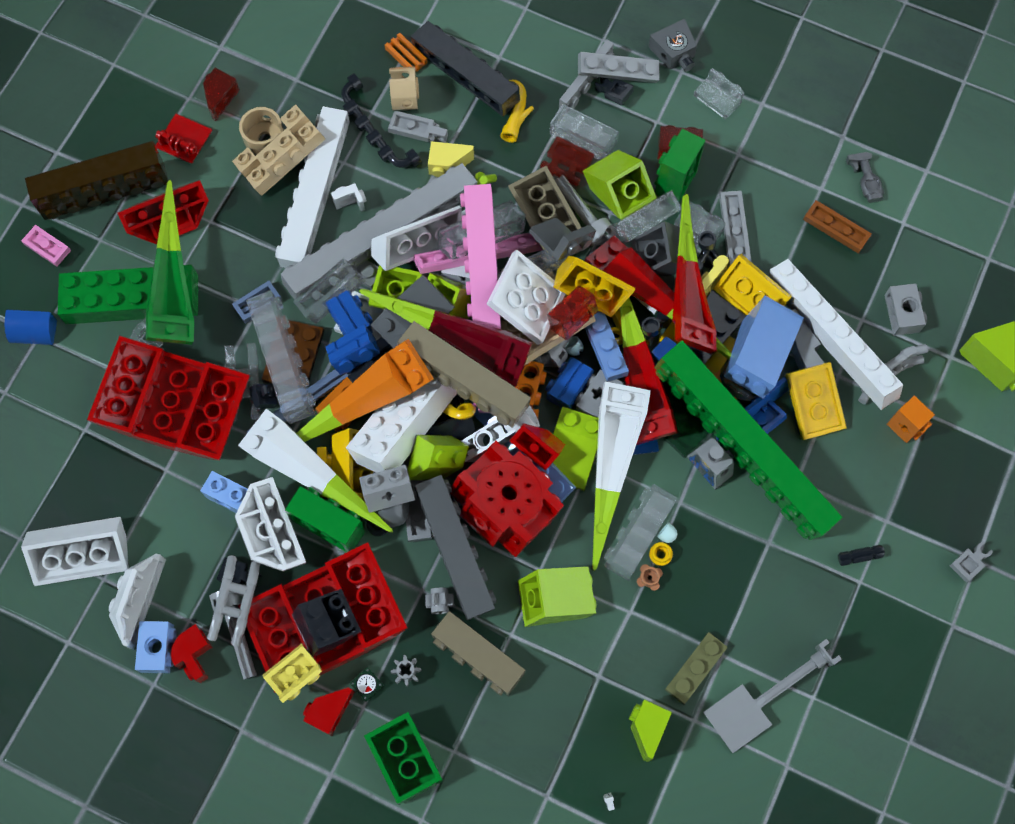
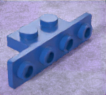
[716,377,788,442]

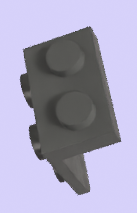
[529,218,596,261]

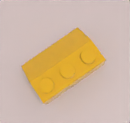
[553,256,635,317]
[332,428,374,502]

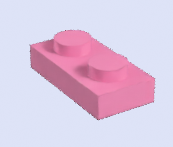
[21,225,71,267]

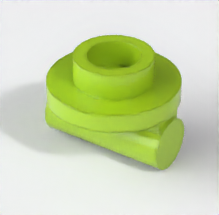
[475,172,497,185]

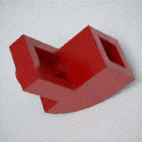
[171,624,213,684]

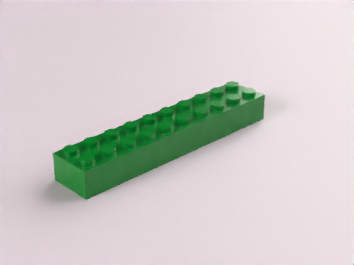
[654,340,843,540]

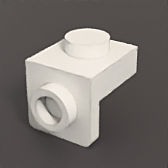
[331,183,367,211]

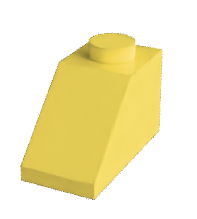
[428,141,474,177]

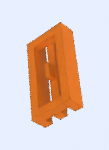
[384,33,428,72]

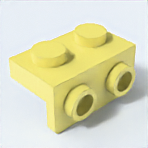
[263,644,322,703]

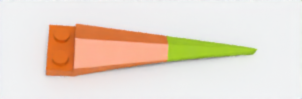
[296,339,434,442]

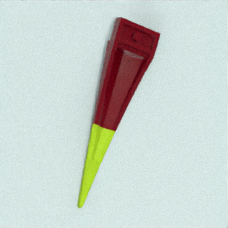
[359,289,533,387]

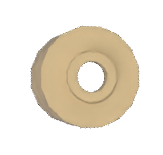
[389,66,419,111]
[239,107,284,155]

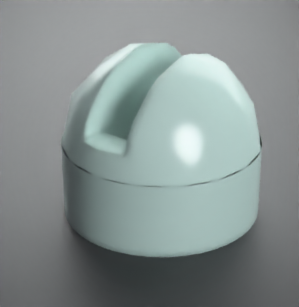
[564,336,584,356]
[657,522,677,543]

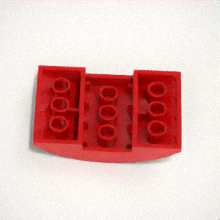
[87,336,250,461]
[238,542,408,693]

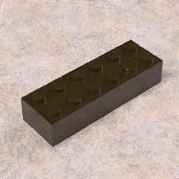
[25,141,169,220]

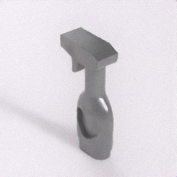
[846,152,884,203]

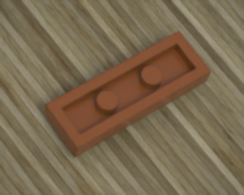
[803,200,872,254]

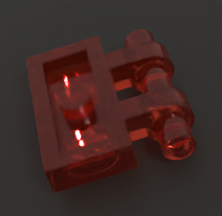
[540,136,595,186]

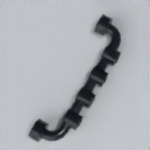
[341,73,422,168]
[642,231,716,337]

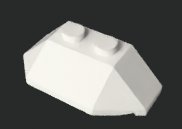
[235,477,306,571]
[109,554,166,650]

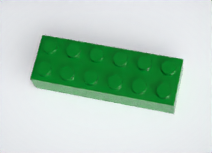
[57,265,198,324]

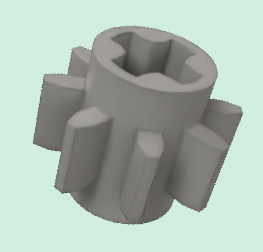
[425,587,454,614]
[391,655,422,687]

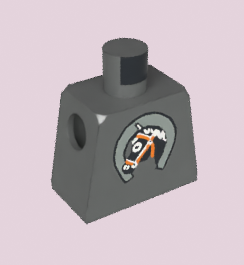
[648,19,697,72]

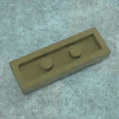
[665,632,728,705]

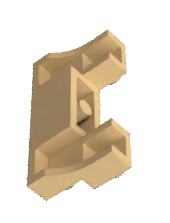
[232,105,325,196]

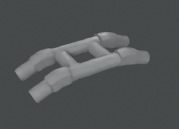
[858,344,928,404]
[207,555,260,646]

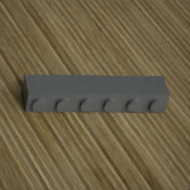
[414,475,497,620]

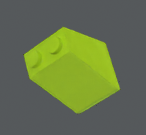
[583,150,656,219]
[959,321,1015,392]
[518,566,597,627]

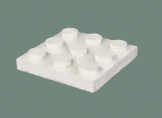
[487,250,565,345]

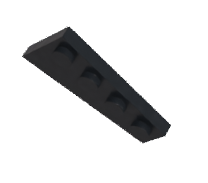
[687,290,747,365]

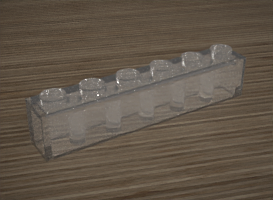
[246,290,316,424]

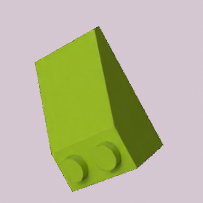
[553,407,599,491]

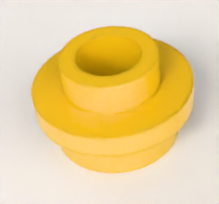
[649,542,673,566]

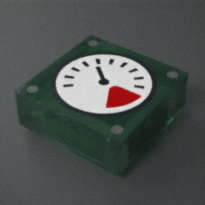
[350,667,384,702]

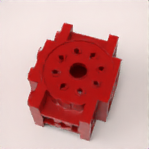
[450,441,564,558]

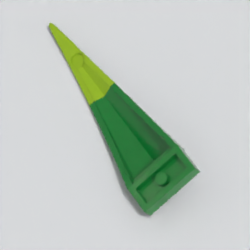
[145,180,194,345]

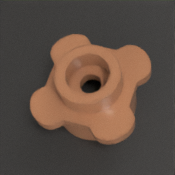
[637,564,663,591]

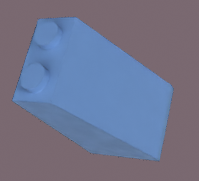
[724,296,804,398]

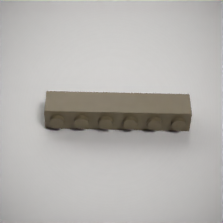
[397,321,531,428]

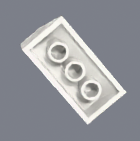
[371,206,462,271]
[21,517,129,586]

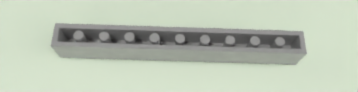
[281,163,477,303]

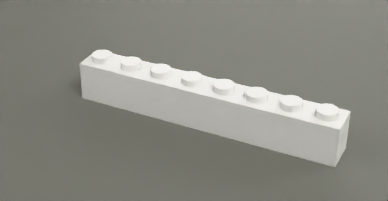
[275,106,350,268]
[769,259,903,410]

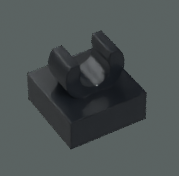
[249,384,279,408]

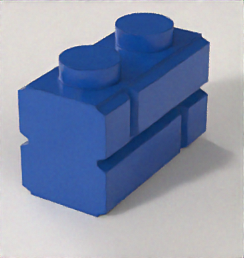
[326,290,373,336]
[325,324,380,375]
[545,357,594,409]

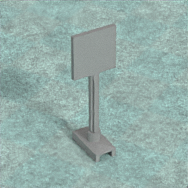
[703,639,842,753]

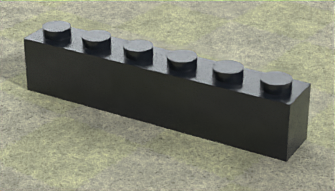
[411,21,520,117]

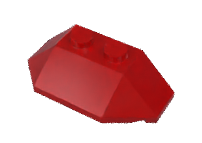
[118,180,209,244]

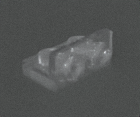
[693,68,744,120]

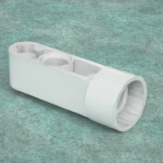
[461,405,540,462]

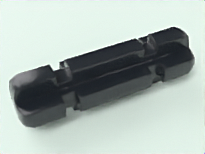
[838,545,885,566]

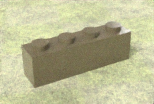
[431,611,526,696]

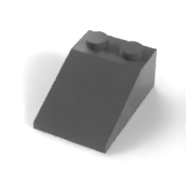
[371,275,455,348]

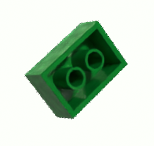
[654,129,706,205]
[285,486,366,552]
[364,712,443,805]

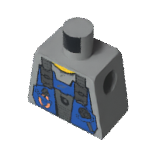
[687,438,734,489]

